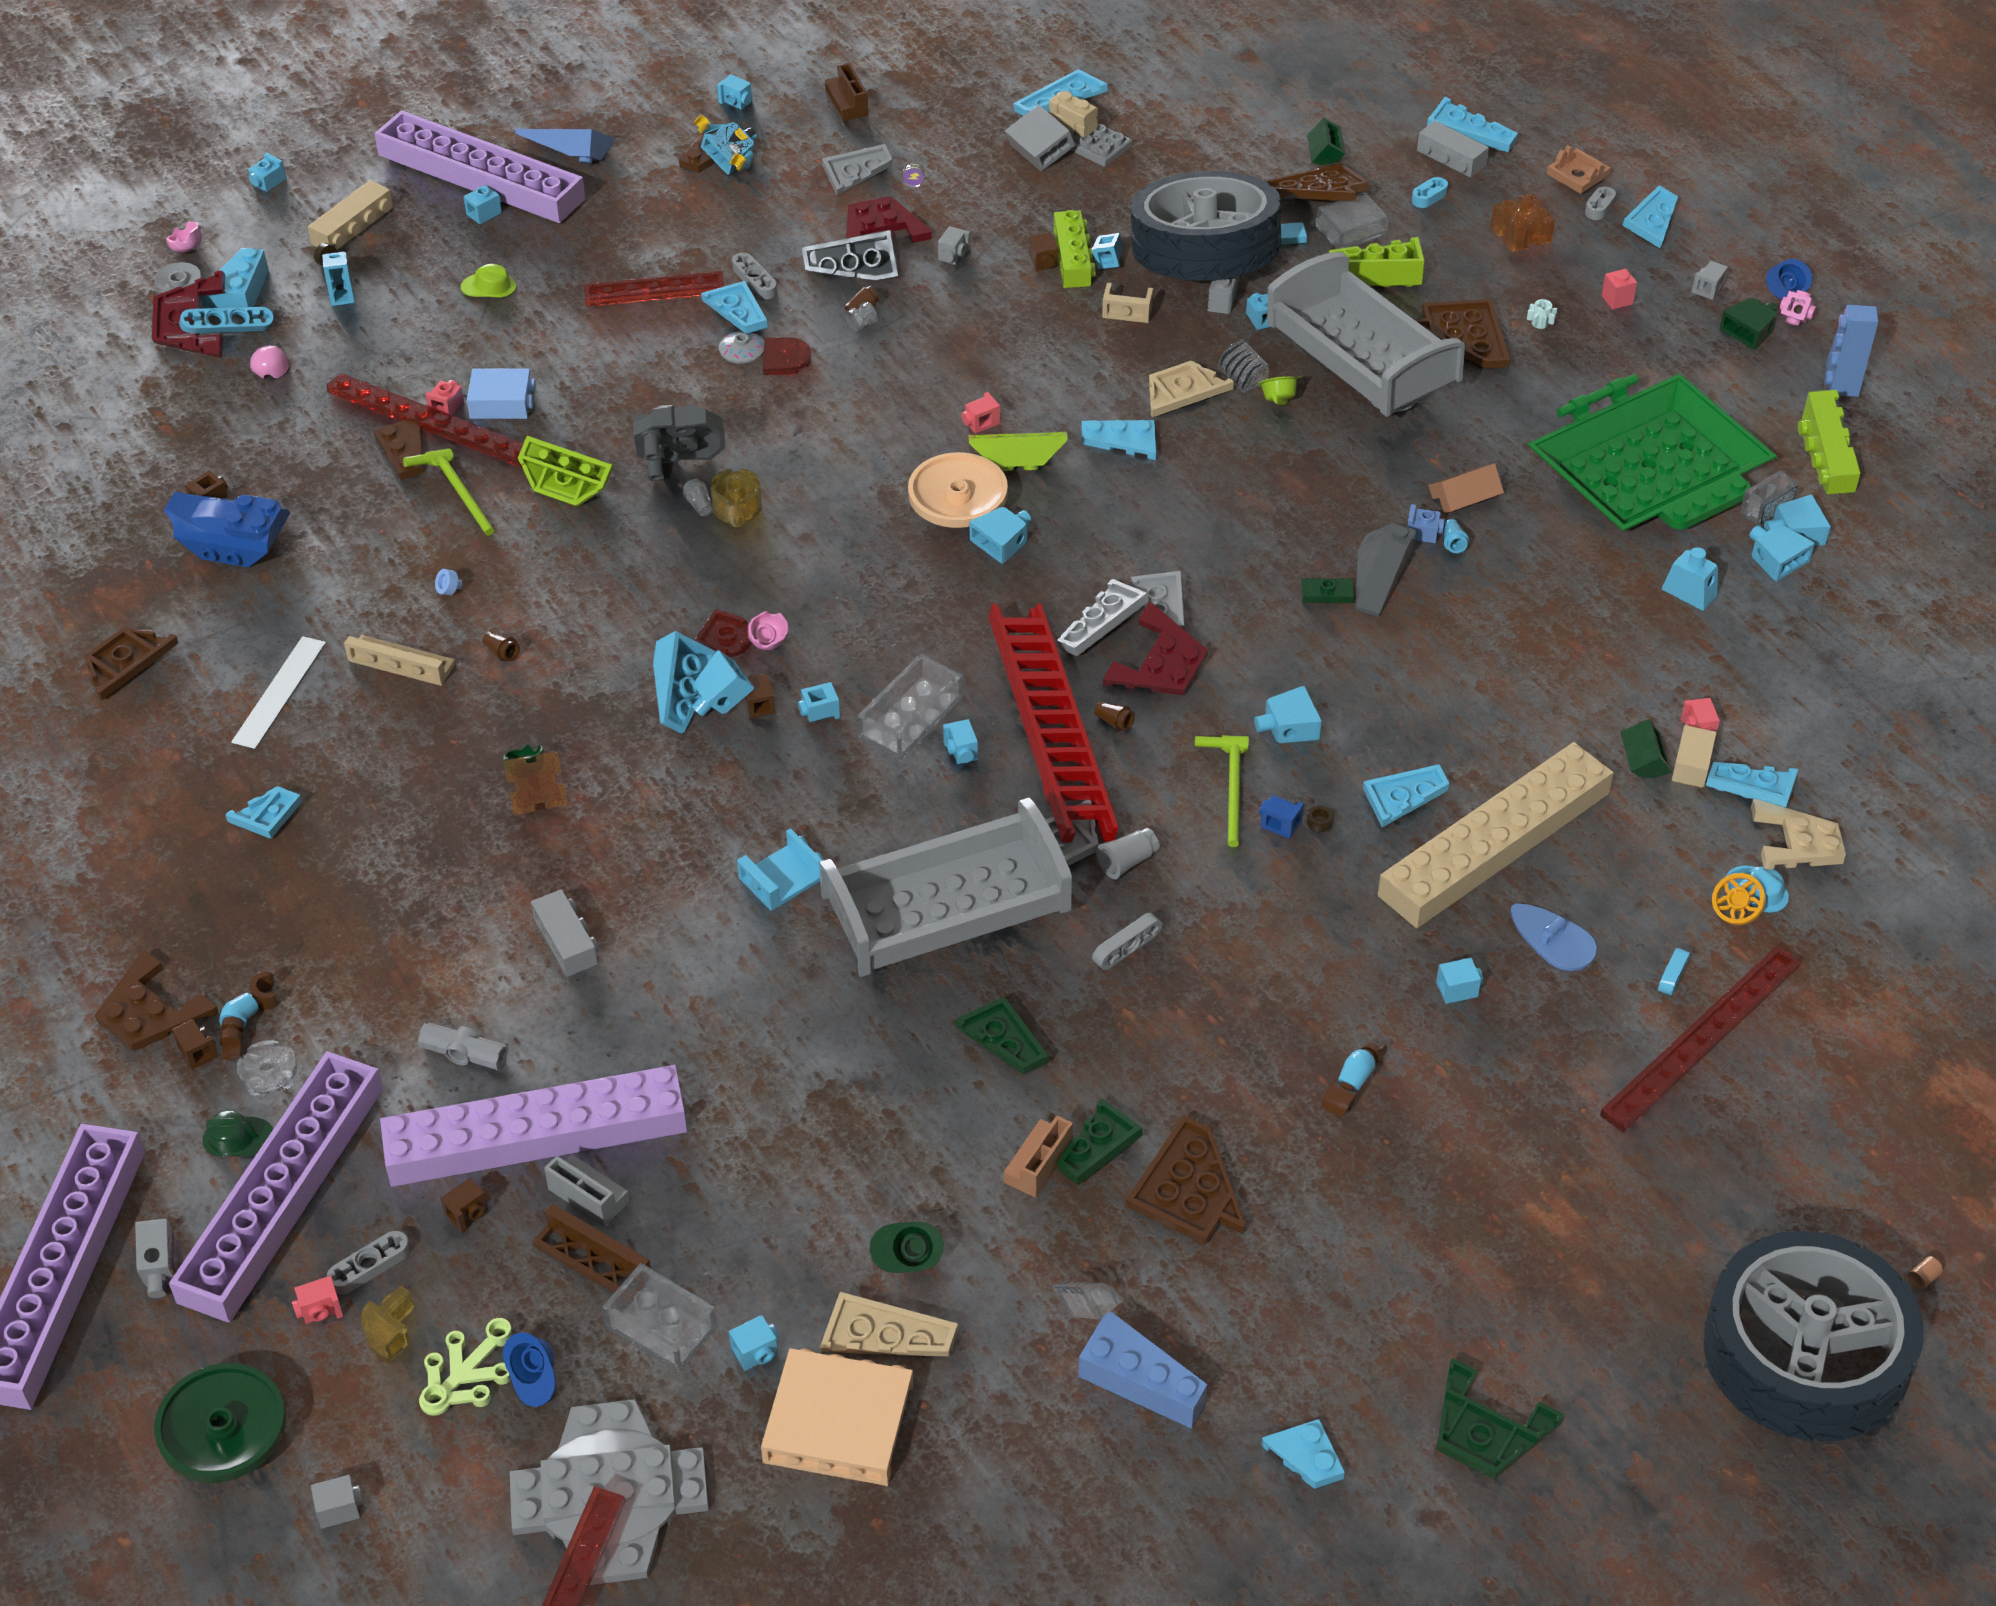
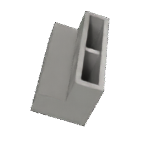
[544,1154,630,1227]

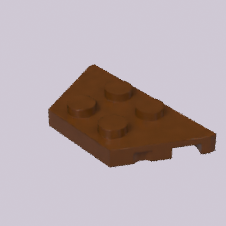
[84,627,179,700]

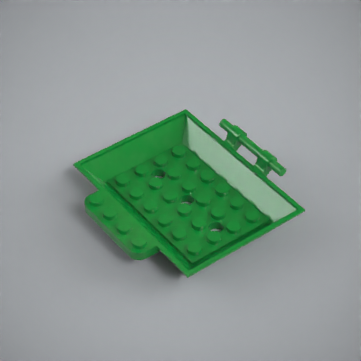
[1528,373,1777,531]

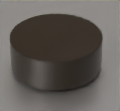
[314,243,337,266]
[1306,806,1334,832]

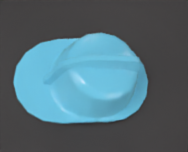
[1726,865,1789,913]

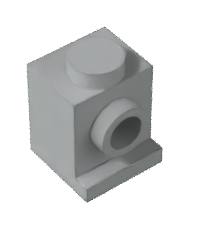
[938,226,970,265]
[1692,261,1728,300]

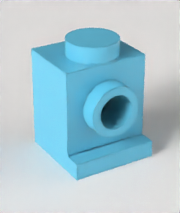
[717,74,752,110]
[248,153,286,192]
[1092,233,1124,269]
[1246,293,1271,330]
[798,682,840,722]
[943,719,978,764]

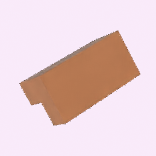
[1428,463,1504,513]
[1004,1115,1073,1198]

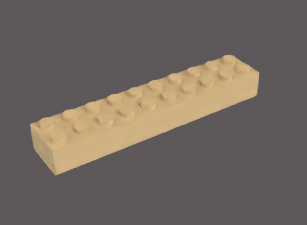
[1378,742,1614,929]

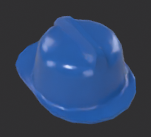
[1766,259,1812,300]
[503,1332,556,1407]

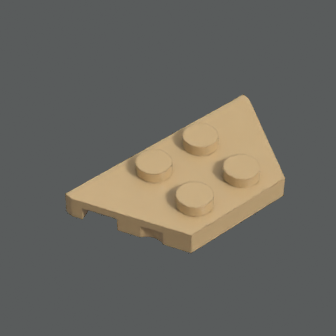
[1149,361,1234,417]

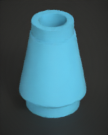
[1443,519,1469,553]

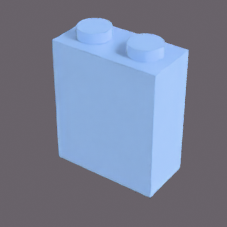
[467,369,536,419]

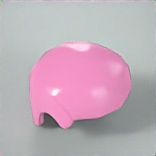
[166,222,202,253]
[250,345,290,379]
[748,611,789,651]

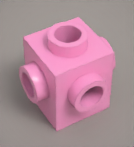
[1779,290,1816,326]

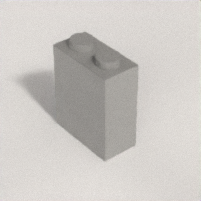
[1005,105,1075,172]

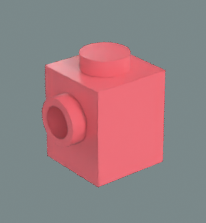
[1601,269,1637,310]

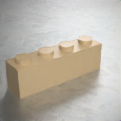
[307,180,393,250]

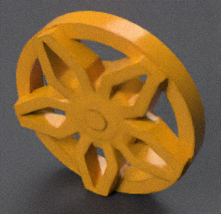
[1712,873,1766,926]

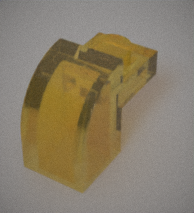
[361,1286,414,1364]

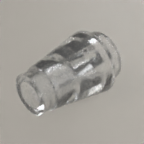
[683,479,713,516]

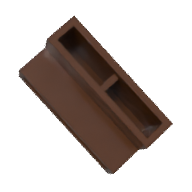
[825,63,868,121]

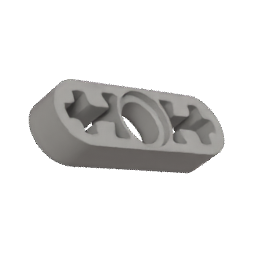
[732,253,777,299]
[1092,913,1162,970]
[327,1231,410,1295]

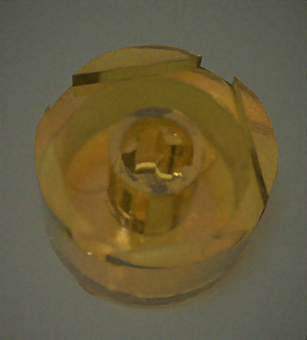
[711,468,762,527]

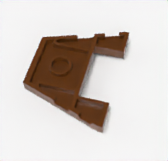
[95,950,219,1051]

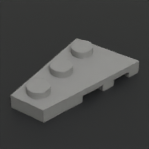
[822,144,893,196]
[1130,571,1185,635]

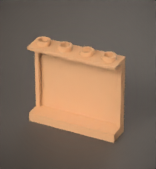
[761,1348,913,1486]

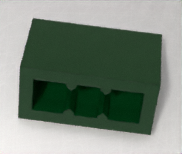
[1307,117,1345,165]
[1620,719,1672,778]

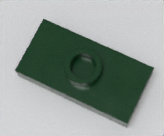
[1301,578,1354,603]

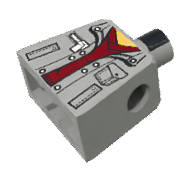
[135,1218,179,1298]

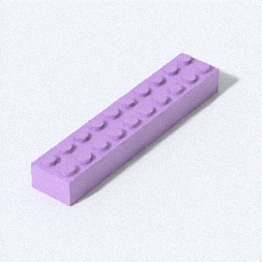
[374,110,586,223]
[169,1051,383,1323]
[380,1065,687,1187]
[0,1124,145,1410]

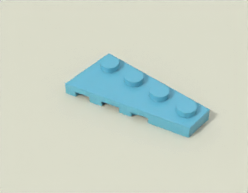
[1013,69,1108,116]
[1427,97,1518,152]

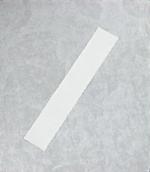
[231,636,325,749]

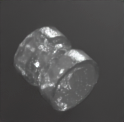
[845,301,878,333]

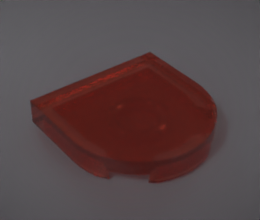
[763,337,811,375]
[694,609,752,657]

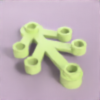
[419,1318,512,1415]

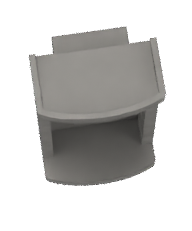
[1267,252,1465,417]
[819,798,1072,977]

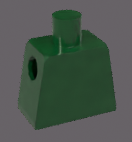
[1719,298,1778,350]

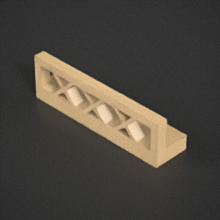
[344,635,456,686]

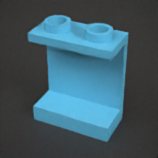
[737,828,824,911]

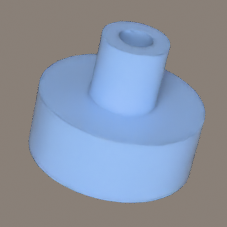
[435,569,462,596]

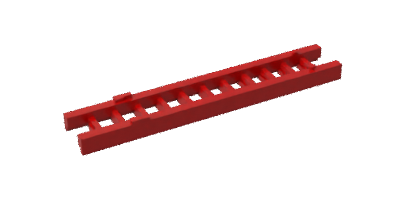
[989,603,1119,843]

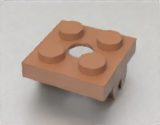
[1546,145,1611,194]

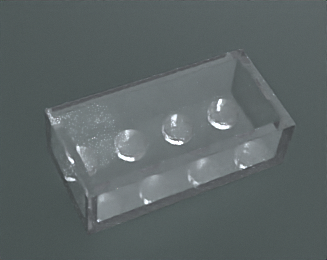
[857,653,963,760]

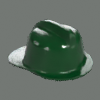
[203,1110,273,1157]
[869,1222,944,1273]

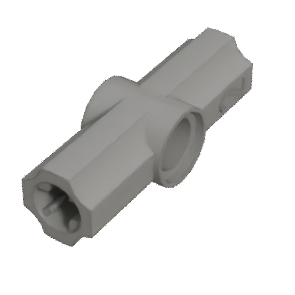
[418,1022,508,1070]

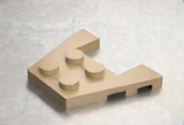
[1751,799,1846,870]

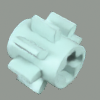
[1527,299,1557,329]

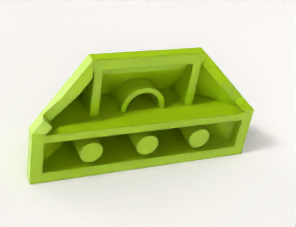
[968,432,1068,471]
[518,436,614,507]

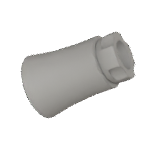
[1096,828,1160,879]

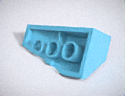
[653,631,716,733]

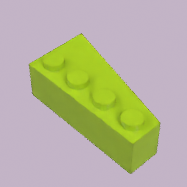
[1329,237,1424,287]
[1798,390,1860,494]

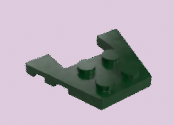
[1436,1358,1565,1479]

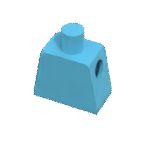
[323,252,355,306]
[1764,495,1830,546]
[969,507,1031,564]
[1749,525,1815,582]
[1662,547,1718,611]
[692,650,754,716]
[1254,686,1322,743]

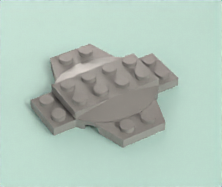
[510,1399,709,1586]

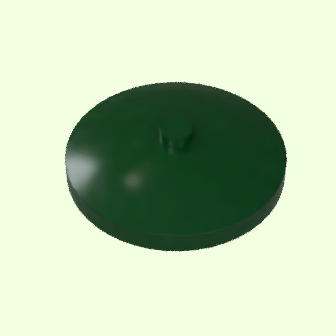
[154,1363,286,1483]

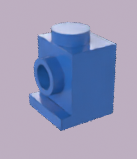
[1259,795,1304,839]

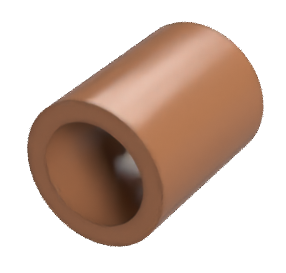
[1908,1256,1943,1290]

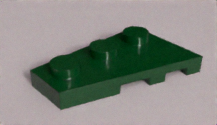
[955,996,1049,1075]
[1057,1098,1143,1185]

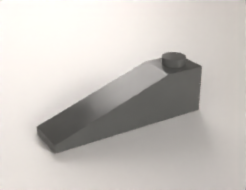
[802,230,900,281]
[1355,523,1416,617]

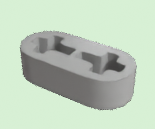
[1585,186,1616,220]

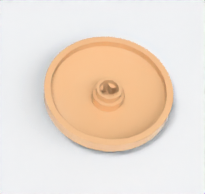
[908,452,1008,528]

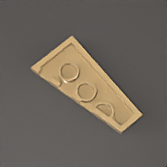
[820,1292,959,1357]

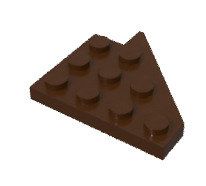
[1414,299,1510,368]
[1126,1114,1245,1245]

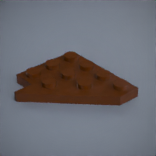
[1264,163,1370,201]

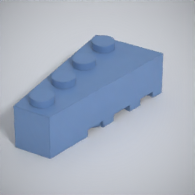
[1824,305,1878,397]
[1079,1309,1207,1429]

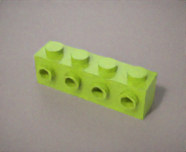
[1054,210,1095,288]

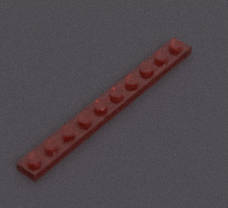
[326,373,524,468]
[1600,946,1800,1133]

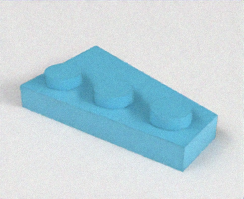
[1622,185,1678,248]
[701,281,768,334]
[1081,420,1156,460]
[1706,762,1798,808]
[1363,764,1449,827]

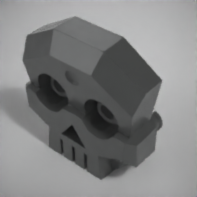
[632,404,725,481]

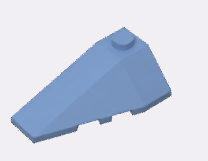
[515,129,614,164]

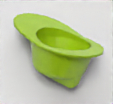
[461,264,516,298]
[1258,376,1303,406]

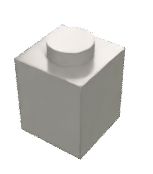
[311,1475,364,1529]

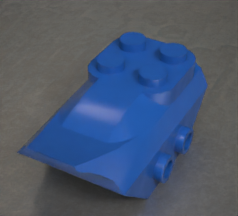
[164,492,290,567]

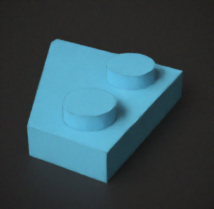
[226,786,302,839]
[1262,1419,1345,1489]

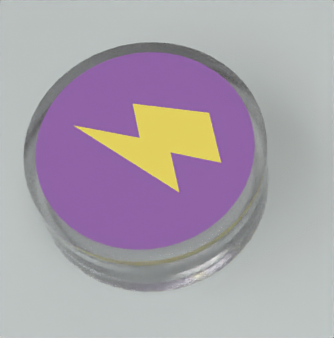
[902,164,925,187]

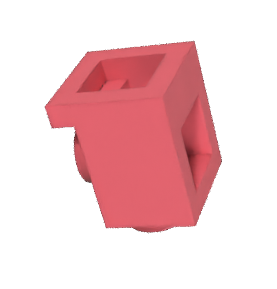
[425,380,464,419]
[961,392,1000,434]
[1680,698,1720,739]
[292,1276,343,1324]

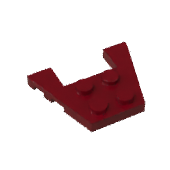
[846,196,932,243]
[152,270,225,358]
[1103,602,1208,695]

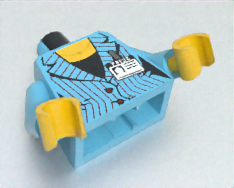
[693,115,757,176]

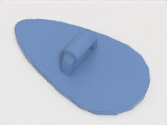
[1510,903,1597,971]

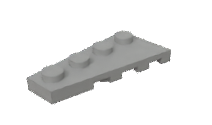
[1057,579,1149,656]

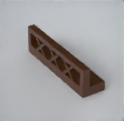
[532,1204,652,1303]

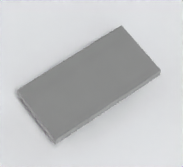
[1069,123,1132,167]

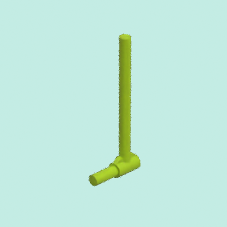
[403,448,494,536]
[1195,735,1249,847]

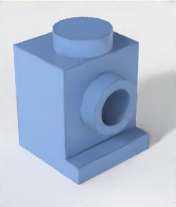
[1407,504,1444,543]

